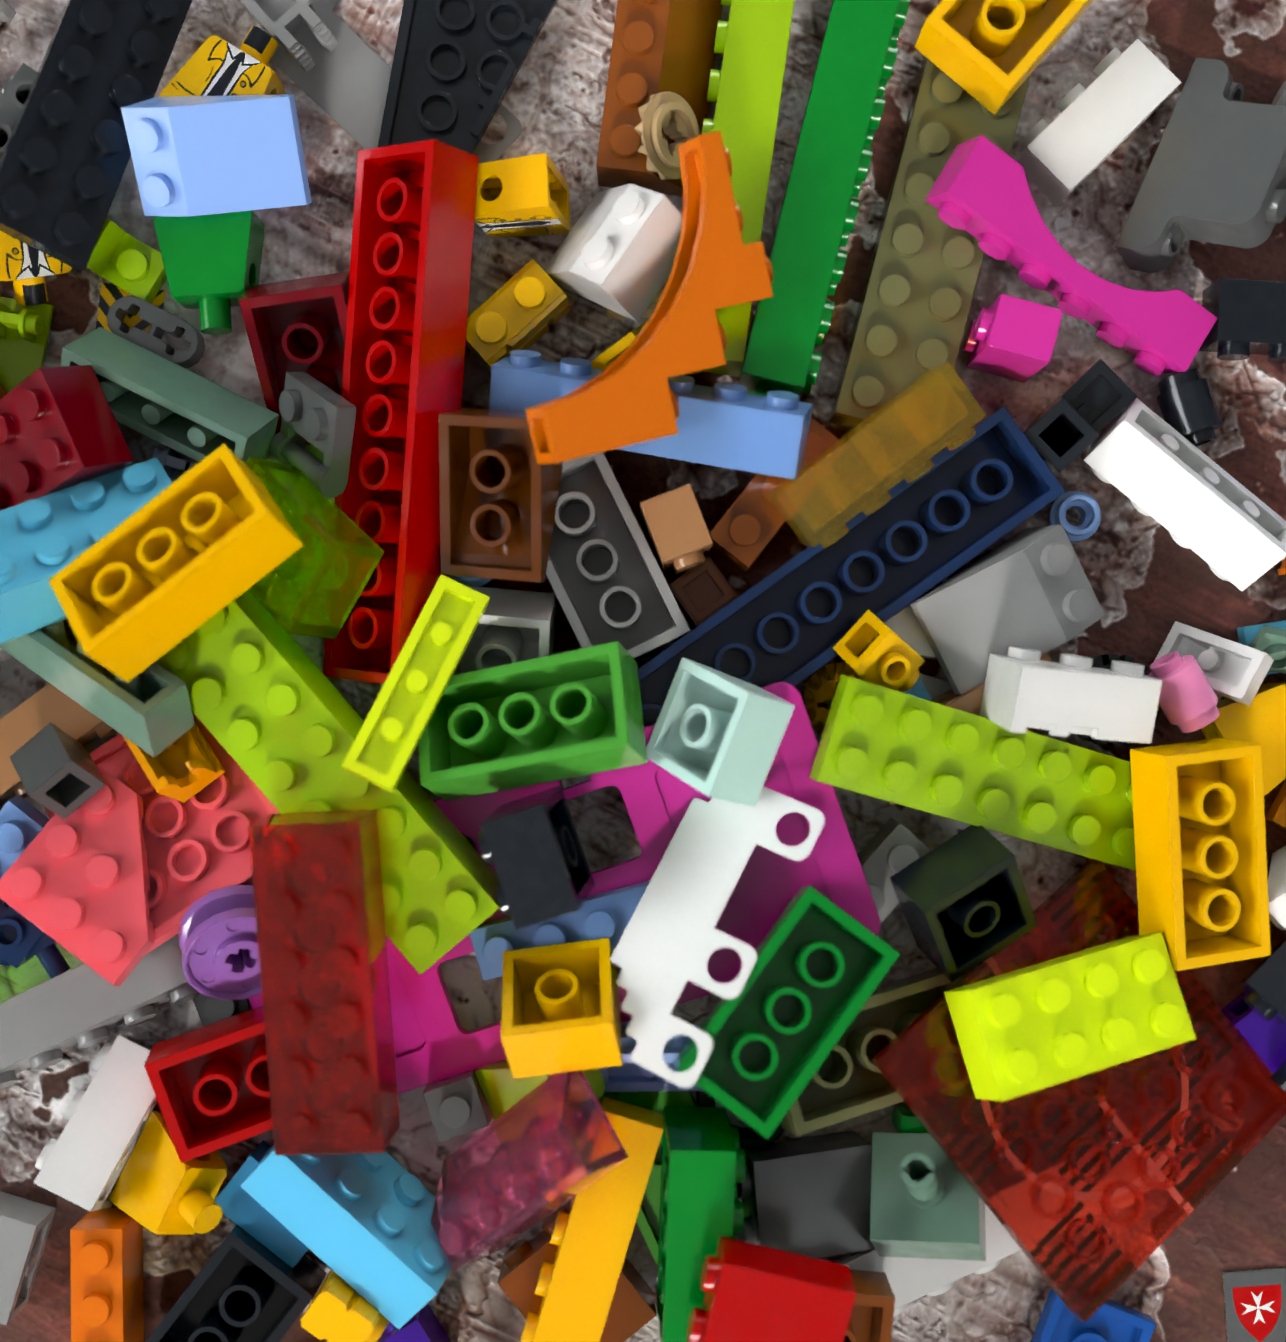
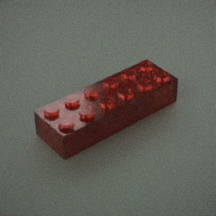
[248,809,400,1155]

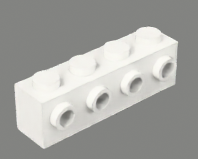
[1083,398,1286,592]

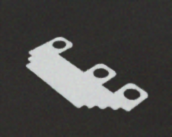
[610,786,825,1088]

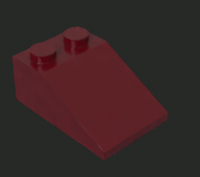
[238,271,350,446]

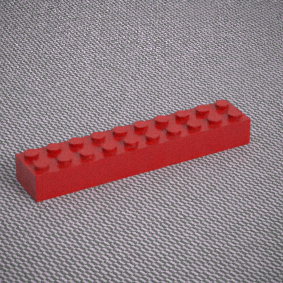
[323,139,479,684]

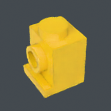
[832,609,925,692]

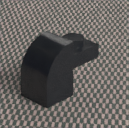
[1023,359,1137,473]

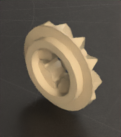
[634,91,700,180]

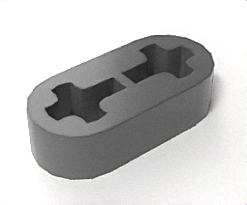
[107,296,205,368]

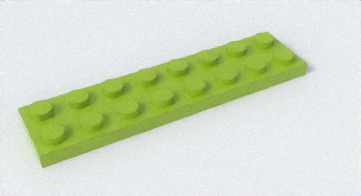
[809,674,1136,871]

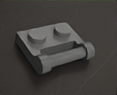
[270,371,356,498]

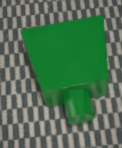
[153,210,264,335]

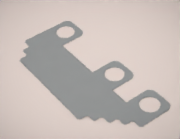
[271,0,522,164]

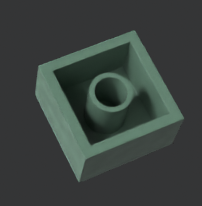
[870,1132,986,1261]

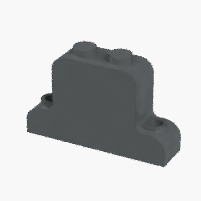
[1115,57,1286,273]

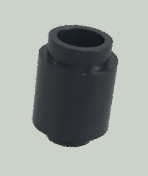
[1156,368,1224,447]

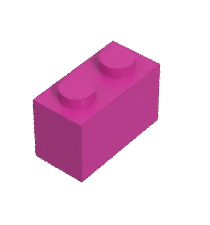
[963,294,1064,383]

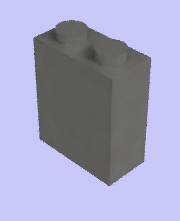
[737,1130,875,1259]

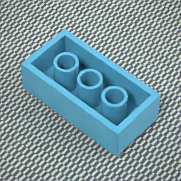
[0,457,172,644]
[240,1106,472,1329]

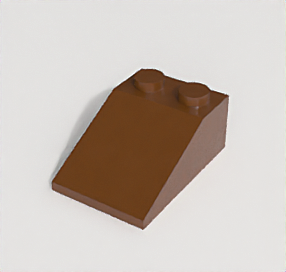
[438,408,563,582]

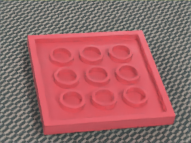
[44,712,306,955]

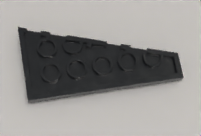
[378,0,558,154]

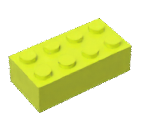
[944,932,1196,1102]

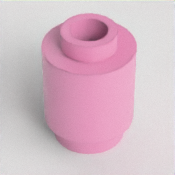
[1148,651,1220,733]

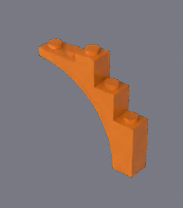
[525,131,773,464]

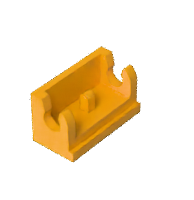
[122,721,226,803]

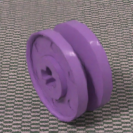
[178,885,298,1000]

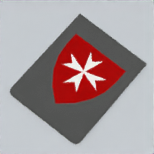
[1222,1268,1286,1342]

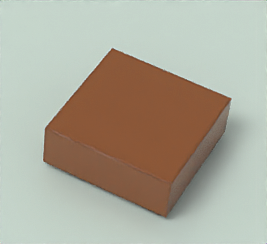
[668,556,738,627]

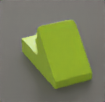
[86,218,167,304]

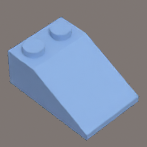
[121,94,312,217]

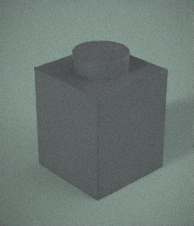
[9,722,106,820]
[422,1069,492,1143]

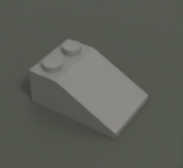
[910,524,1105,695]

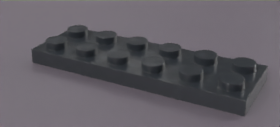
[0,0,192,271]

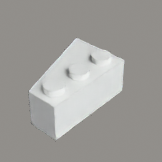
[979,646,1163,744]

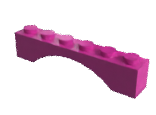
[925,135,1218,376]

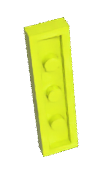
[342,574,490,793]

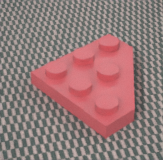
[0,764,154,987]

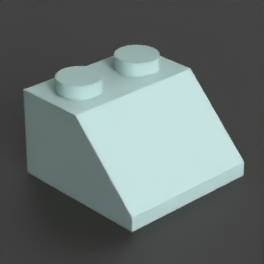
[646,657,795,807]

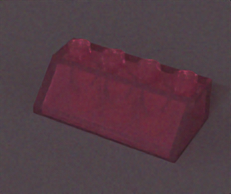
[430,1070,628,1272]

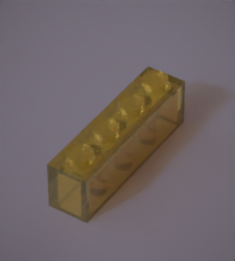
[767,363,986,548]

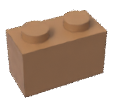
[640,484,713,575]

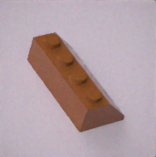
[596,0,723,197]

